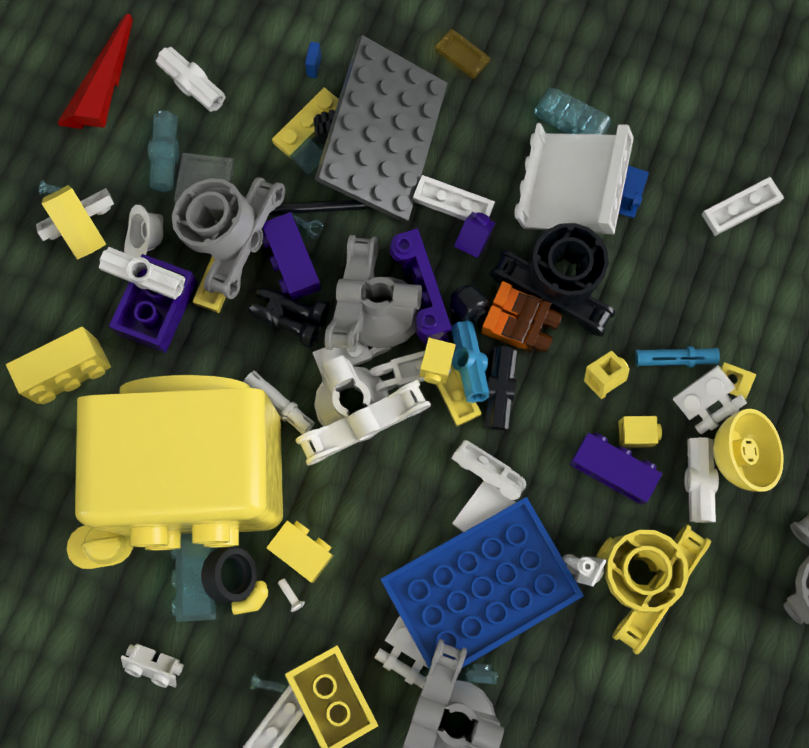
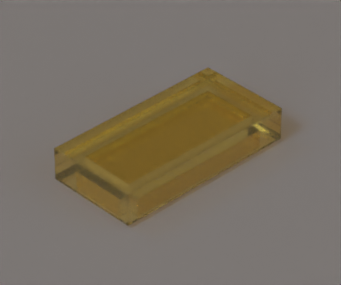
[436,29,490,79]

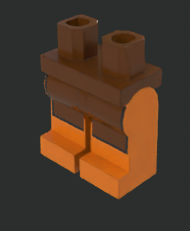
[481,281,563,353]

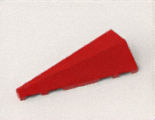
[57,14,133,129]

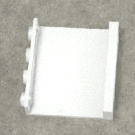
[515,123,633,235]

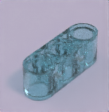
[534,87,612,135]

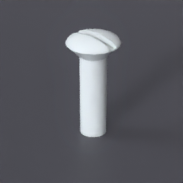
[278,578,305,612]

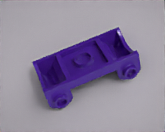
[390,228,452,345]

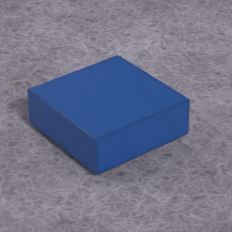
[305,42,321,78]

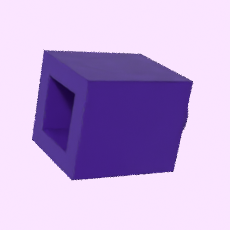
[454,212,496,258]

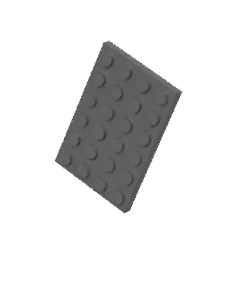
[314,35,447,223]

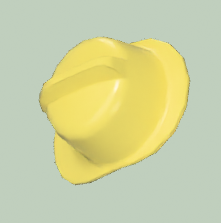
[67,525,133,569]

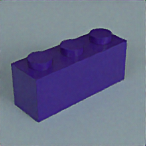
[263,212,321,301]
[569,432,662,505]

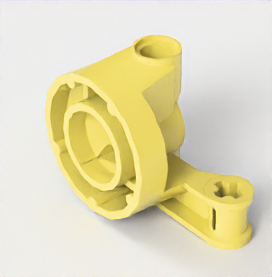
[596,524,711,655]

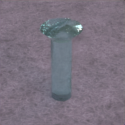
[39,180,62,195]
[251,674,286,693]

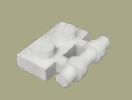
[673,365,747,435]
[374,616,428,689]

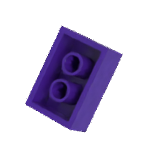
[109,254,197,353]

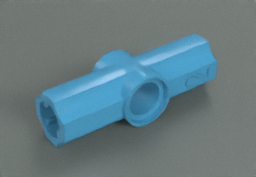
[451,321,489,403]

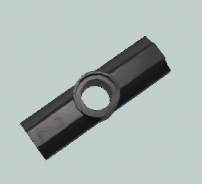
[484,346,517,431]

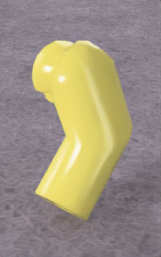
[232,580,268,615]

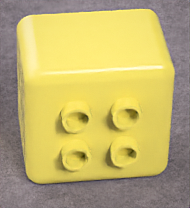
[75,375,283,550]

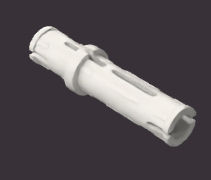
[244,371,315,434]

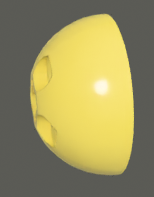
[713,409,784,492]

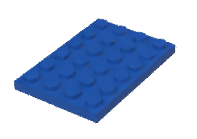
[380,497,584,669]

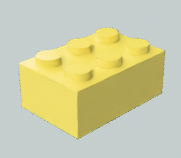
[6,326,111,404]
[284,645,378,748]

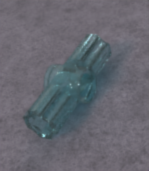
[148,111,179,192]

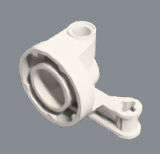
[295,356,431,466]

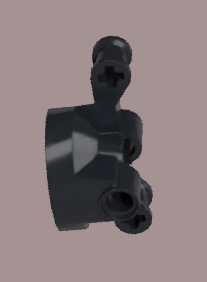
[489,223,616,337]

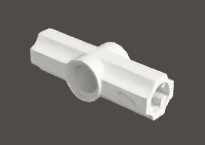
[156,47,226,112]
[99,247,185,300]
[684,437,719,523]

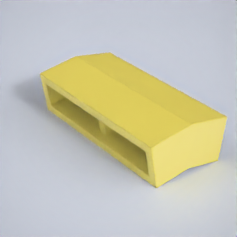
[42,185,106,260]

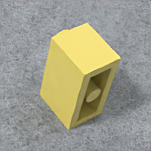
[267,520,333,583]

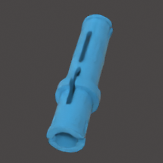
[635,346,720,367]

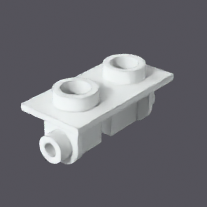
[562,554,606,587]
[121,644,184,688]

